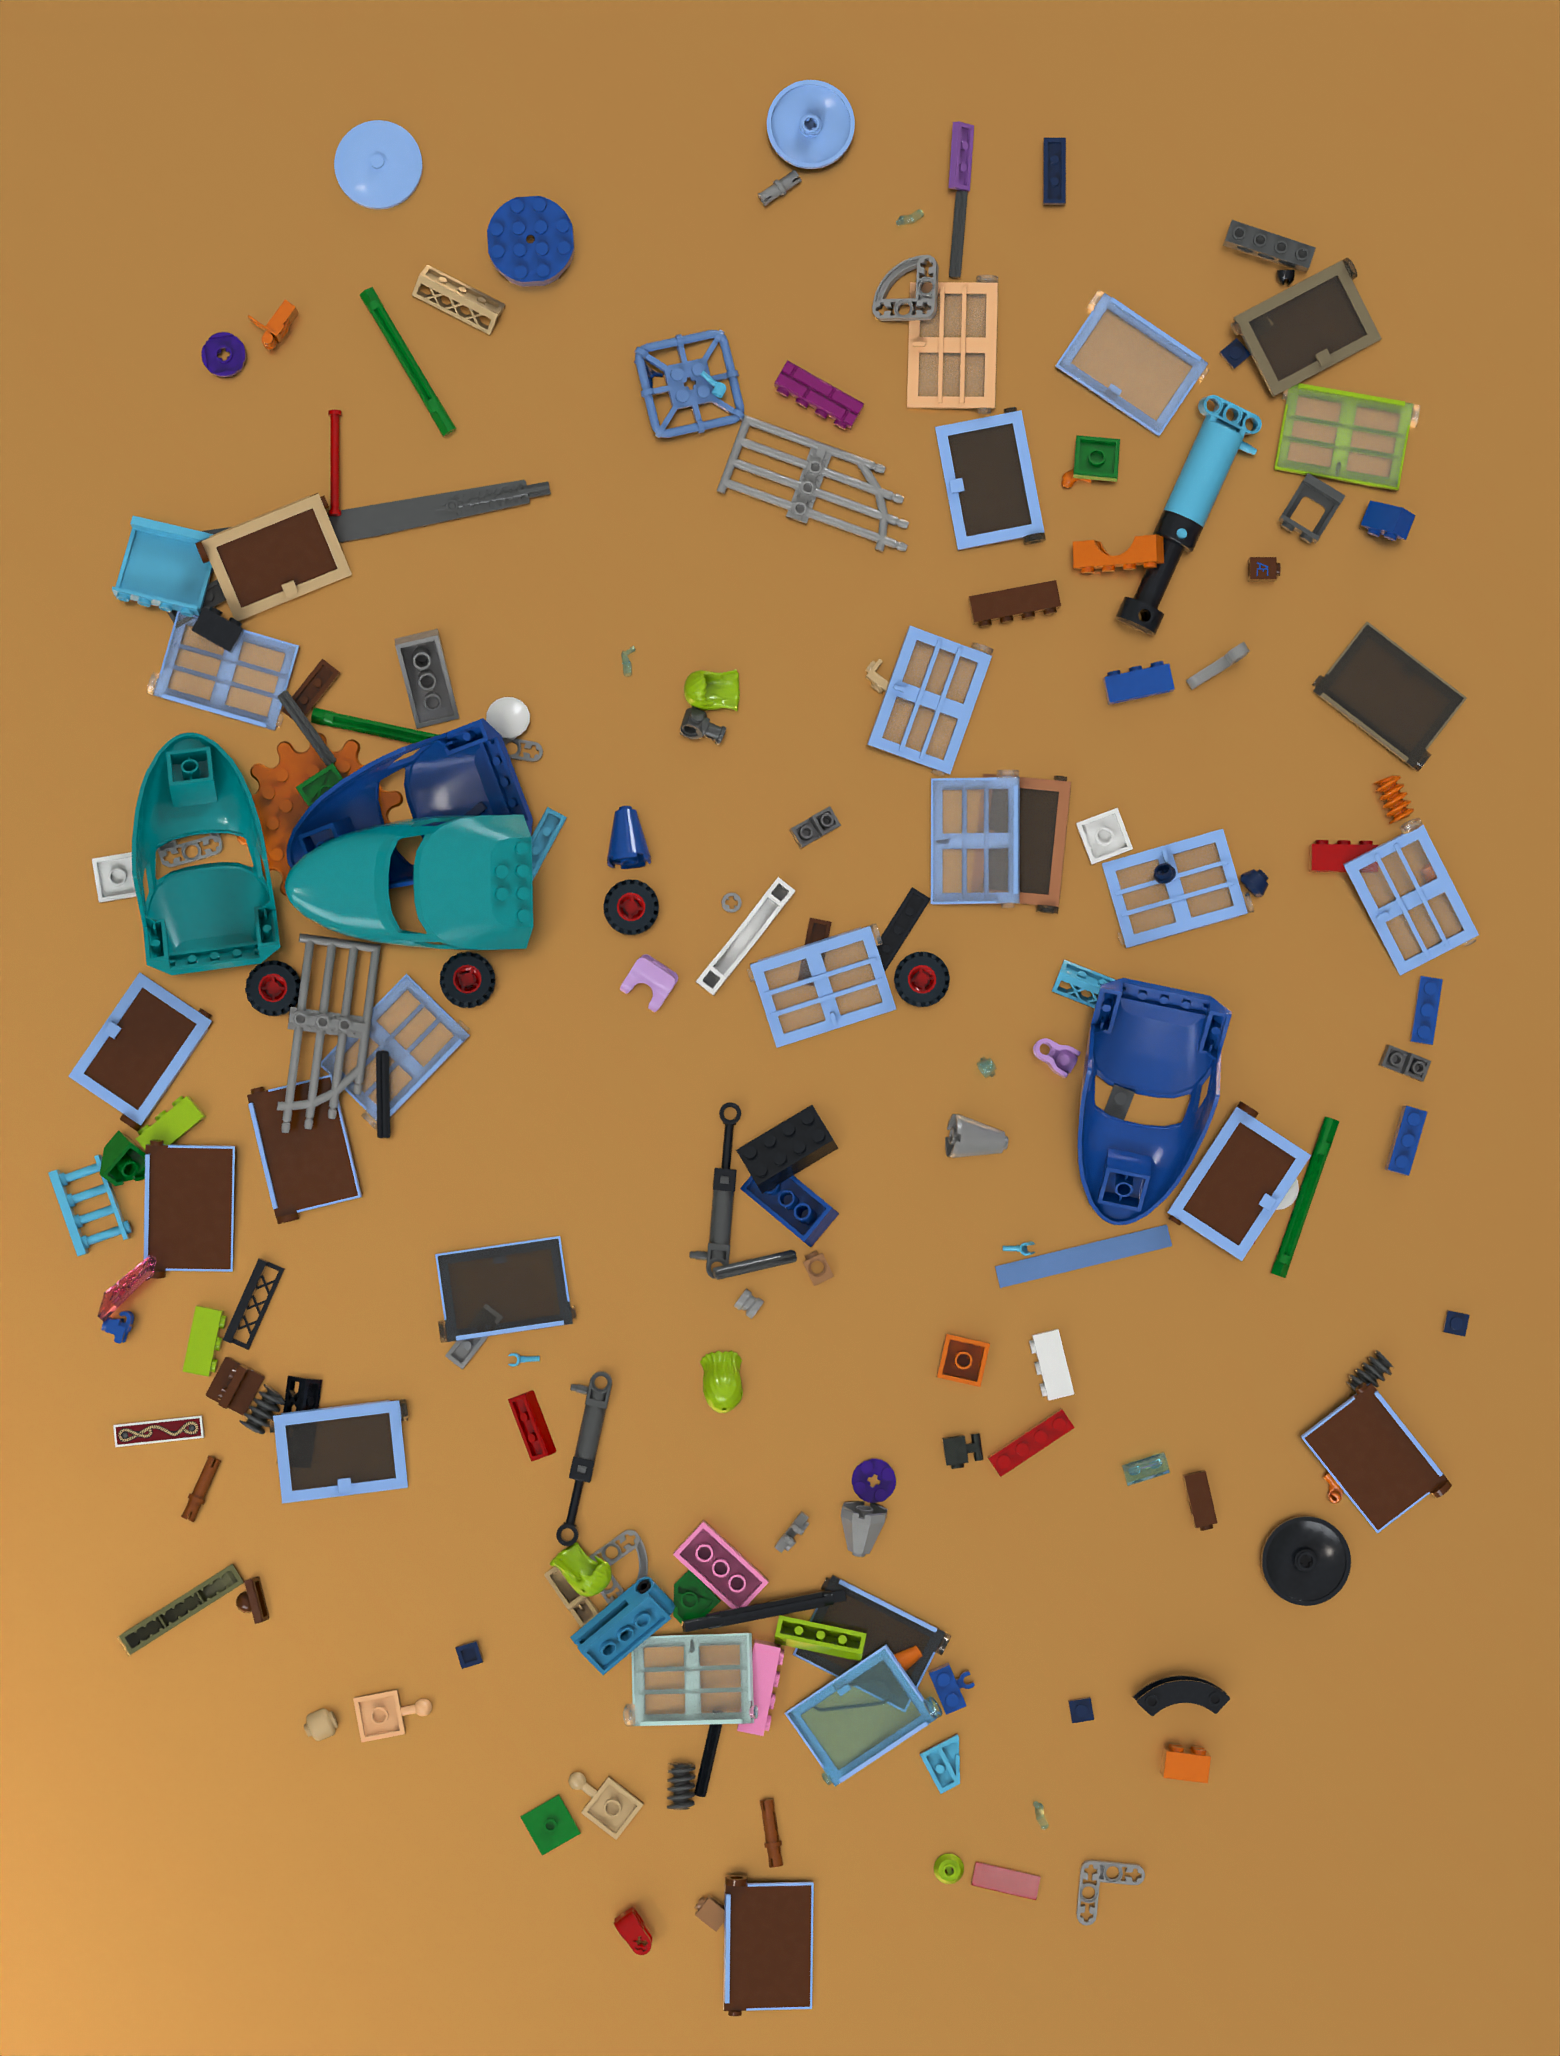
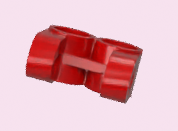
[613,1906,652,1955]

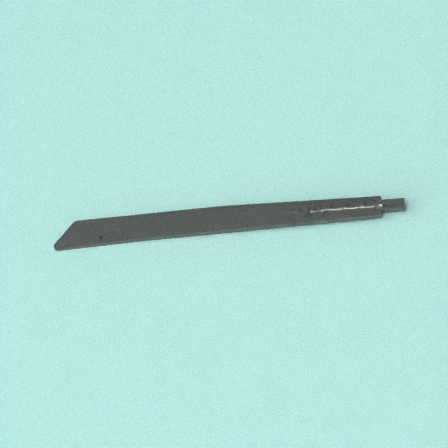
[202,480,551,543]

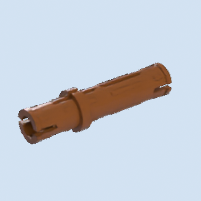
[181,1455,221,1522]
[760,1799,783,1868]

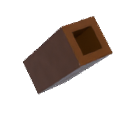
[1182,1470,1218,1531]

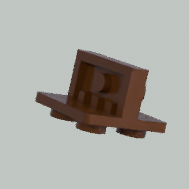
[206,1357,265,1416]

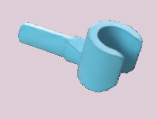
[700,371,726,398]
[1003,1241,1035,1256]
[508,1353,540,1367]

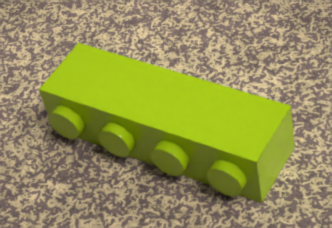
[774,1615,867,1661]

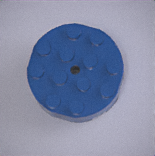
[487,196,575,287]

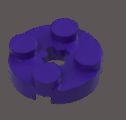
[201,332,246,377]
[852,1458,896,1503]

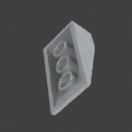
[395,629,459,729]

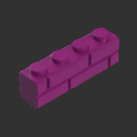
[774,360,864,430]

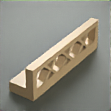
[412,265,505,335]

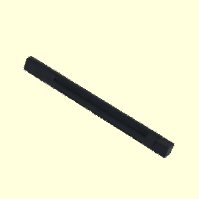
[681,1589,847,1632]

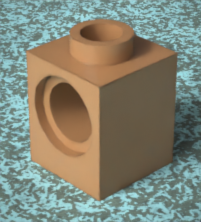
[803,1250,834,1286]
[695,1895,725,1932]

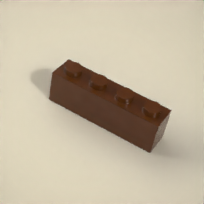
[969,580,1061,627]

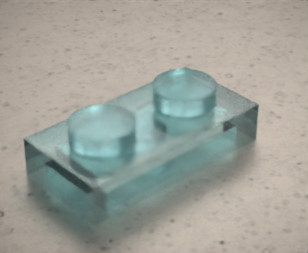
[1122,1452,1170,1486]

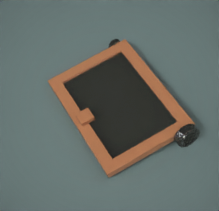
[971,774,1071,914]

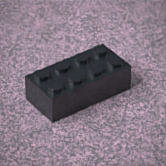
[736,1105,838,1194]

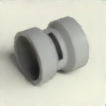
[734,1289,764,1319]

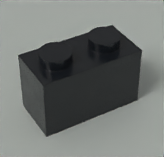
[192,606,245,653]

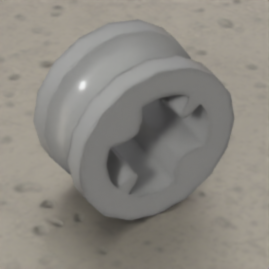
[721,893,742,913]

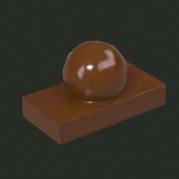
[236,1576,269,1624]

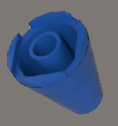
[607,806,651,869]

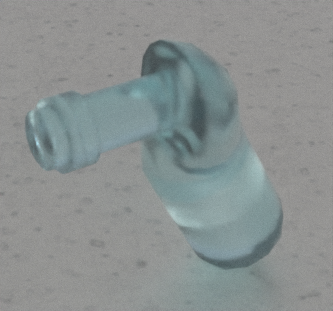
[896,209,924,225]
[621,646,636,677]
[1033,1801,1049,1830]

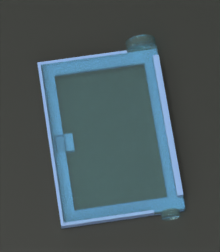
[785,1644,942,1786]

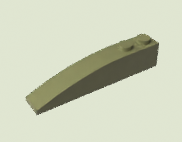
[117,1564,244,1656]

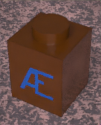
[1248,557,1281,582]

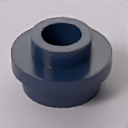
[1154,863,1176,884]

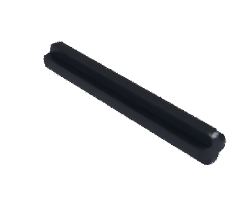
[376,1051,390,1138]
[695,1710,724,1797]

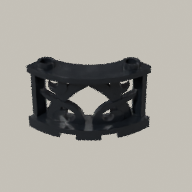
[1132,1675,1230,1716]

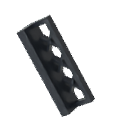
[223,1258,285,1350]
[277,1376,322,1468]

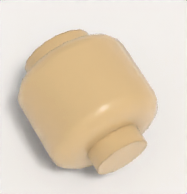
[304,1708,338,1741]

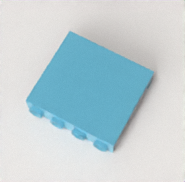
[112,516,214,617]

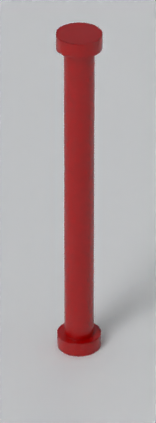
[328,410,342,516]

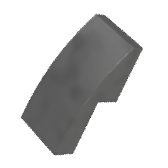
[789,806,841,849]
[1379,1044,1431,1082]

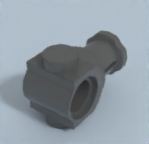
[680,706,726,745]

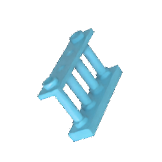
[48,1155,132,1256]

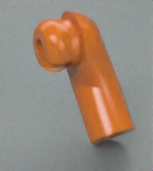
[1062,468,1092,488]
[1323,1471,1343,1504]

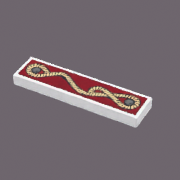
[113,1415,204,1447]

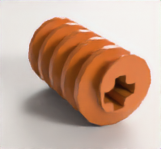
[1373,775,1414,824]

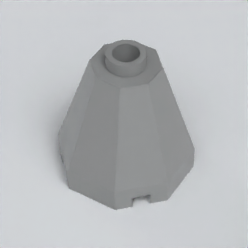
[841,1501,888,1557]

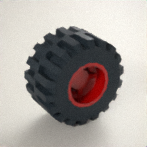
[603,879,659,935]
[440,952,495,1008]
[894,952,950,1007]
[245,960,301,1016]

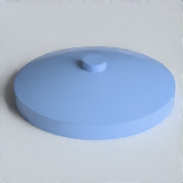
[767,80,855,169]
[334,120,423,209]

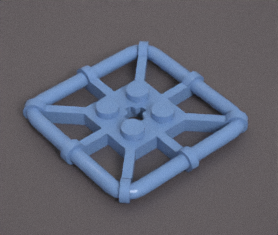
[634,329,745,438]

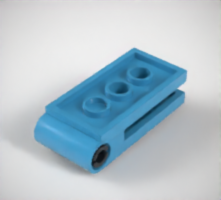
[570,1577,675,1675]

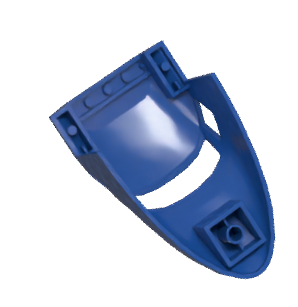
[287,718,533,889]
[1078,978,1232,1225]

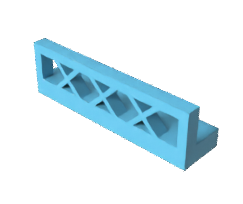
[1052,960,1115,1008]

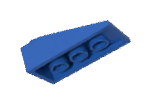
[740,1176,839,1247]

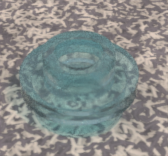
[977,1056,997,1078]

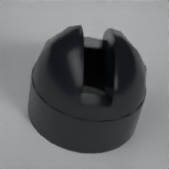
[1277,270,1295,285]

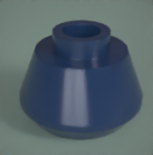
[1240,869,1269,897]

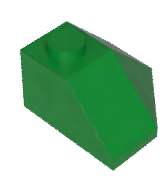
[100,1130,145,1186]

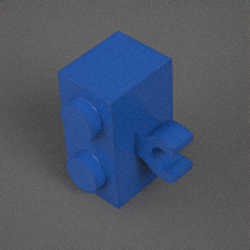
[1361,500,1416,541]
[928,1662,975,1715]

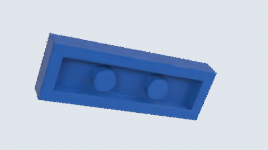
[1410,976,1443,1045]

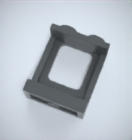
[1278,473,1345,544]

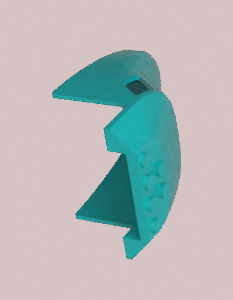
[132,733,280,975]
[285,814,534,950]

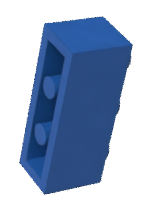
[1103,661,1175,705]
[1385,1106,1427,1176]

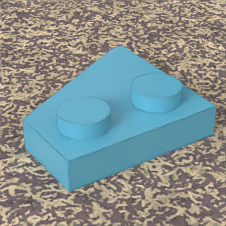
[920,1734,960,1794]

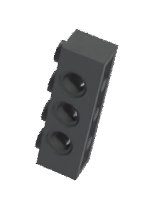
[1223,220,1316,273]

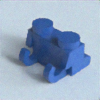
[101,1311,135,1344]

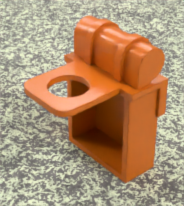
[247,300,299,350]

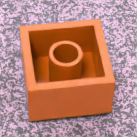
[936,1333,990,1387]
[1160,1743,1211,1783]

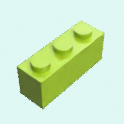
[136,1096,206,1150]
[182,1306,227,1377]

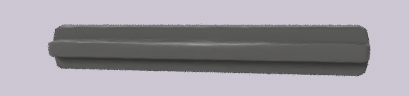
[949,191,968,278]
[278,690,336,766]
[712,1250,797,1280]

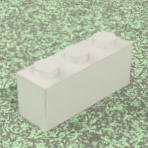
[1029,1329,1074,1401]

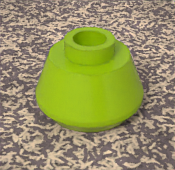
[934,1853,964,1884]

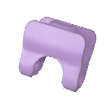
[620,954,679,1013]
[1033,1038,1081,1079]

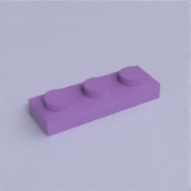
[949,121,974,191]

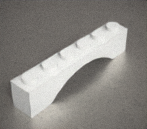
[696,877,796,996]

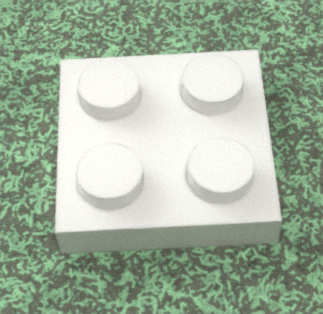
[1076,808,1133,865]
[92,852,137,903]

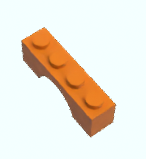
[1073,534,1164,573]

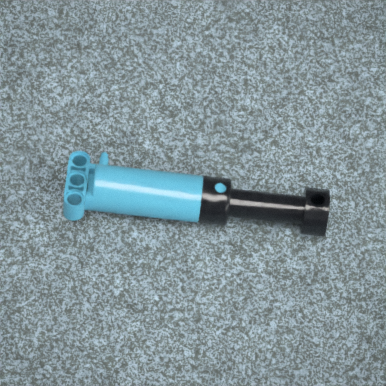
[1115,395,1262,635]

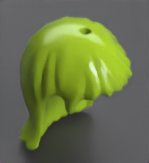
[684,669,740,711]
[700,1351,743,1413]
[550,1542,612,1597]

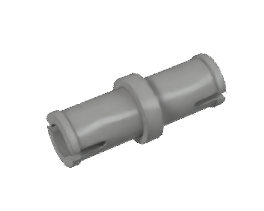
[758,170,802,206]

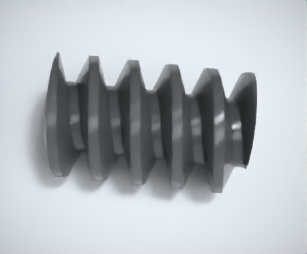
[1346,1350,1394,1393]
[239,1384,285,1434]
[667,1763,696,1810]

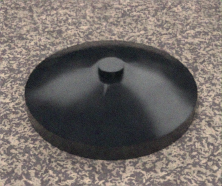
[1261,1516,1351,1606]

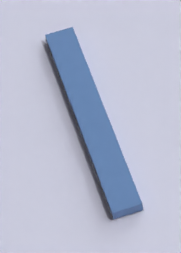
[995,1224,1172,1288]

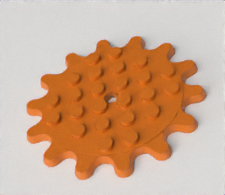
[237,733,403,896]

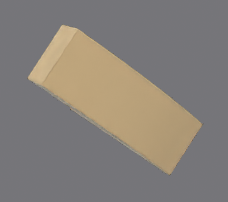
[544,1567,599,1628]

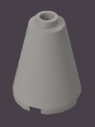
[945,1114,1008,1158]

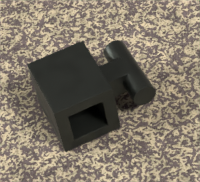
[942,1433,984,1469]

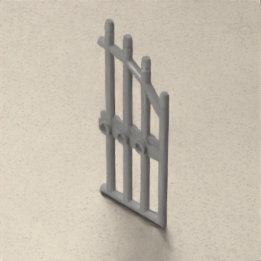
[717,415,909,552]
[277,933,381,1133]

